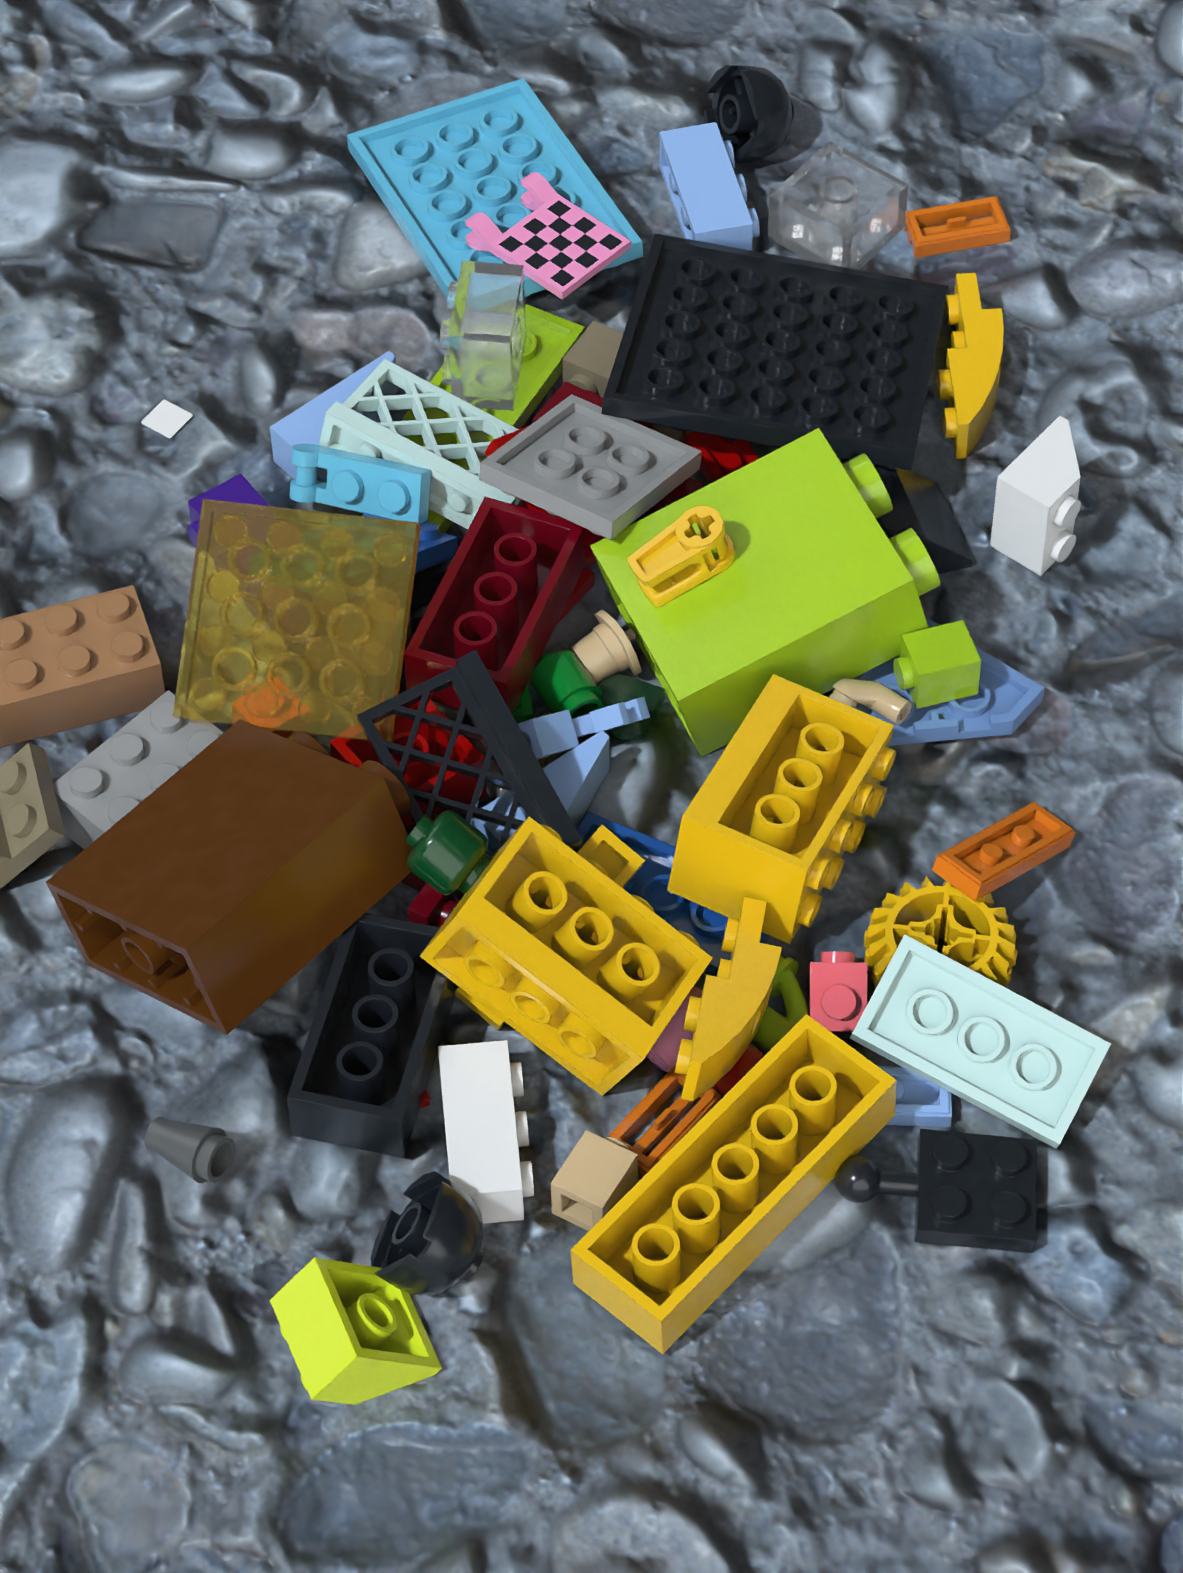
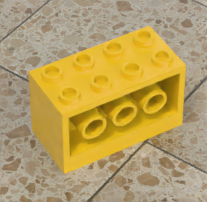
[667,674,896,944]
[420,816,713,1096]

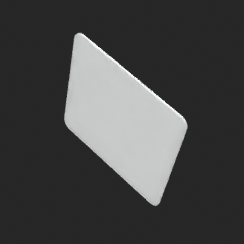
[141,400,193,438]

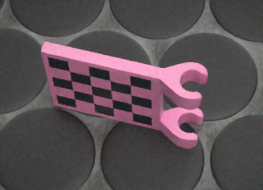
[465,172,631,300]

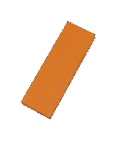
[932,802,1076,902]

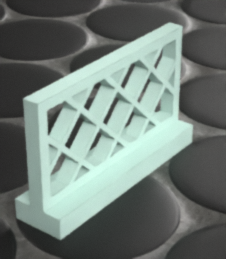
[319,359,524,529]

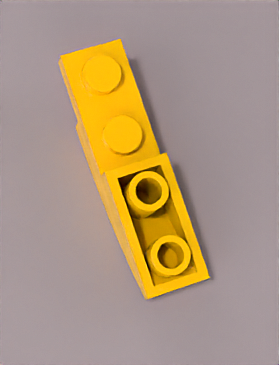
[936,273,1004,459]
[674,897,782,1101]

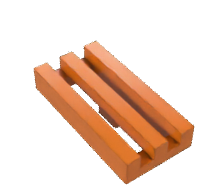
[902,196,1011,258]
[607,1065,721,1178]

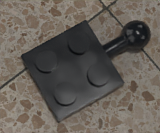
[835,1129,1037,1253]

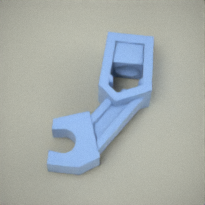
[518,697,650,760]

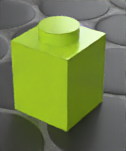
[893,620,982,709]

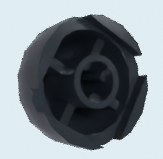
[704,65,794,163]
[370,1171,484,1295]

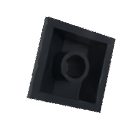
[874,465,973,575]

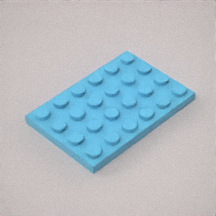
[347,78,643,318]

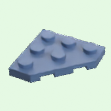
[854,617,1045,746]

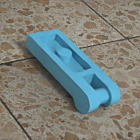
[289,443,431,525]

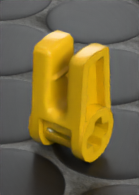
[627,506,736,608]

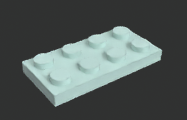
[849,935,1111,1148]

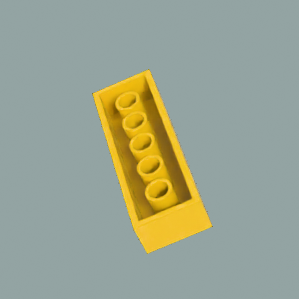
[570,1014,897,1354]

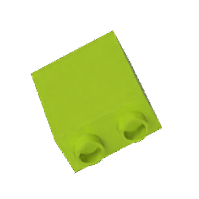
[590,428,941,757]

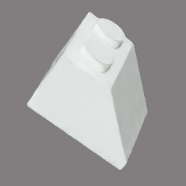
[990,416,1081,576]

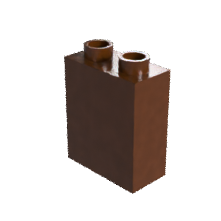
[46,719,412,1035]

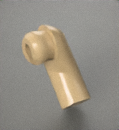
[829,678,912,725]

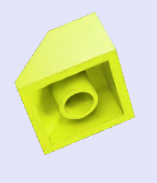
[270,1257,442,1405]

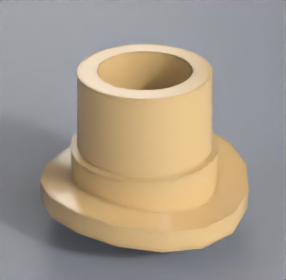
[571,610,642,684]

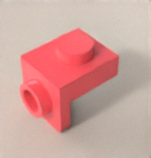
[808,952,867,1032]

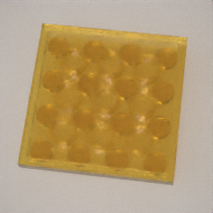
[172,499,421,742]

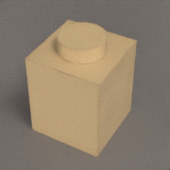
[551,1130,638,1231]

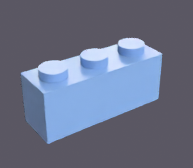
[659,122,760,251]

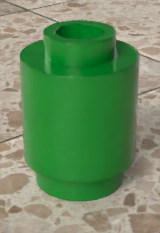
[531,650,604,719]

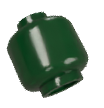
[404,810,492,895]

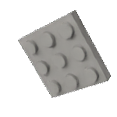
[479,394,702,540]

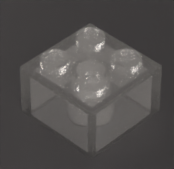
[768,141,909,270]
[440,261,527,411]

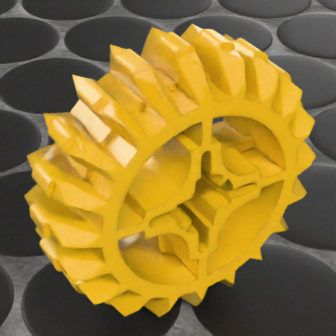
[864,876,1017,989]

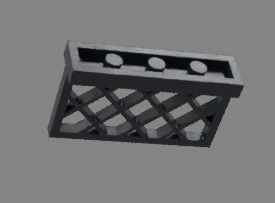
[357,650,582,903]

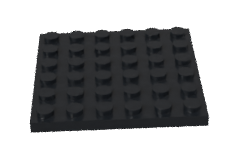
[601,233,949,471]

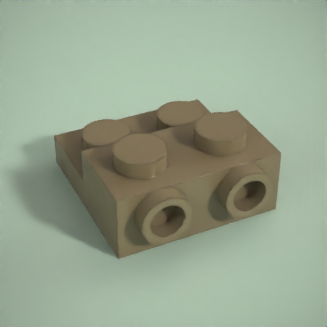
[0,742,66,889]

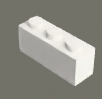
[438,1040,534,1224]

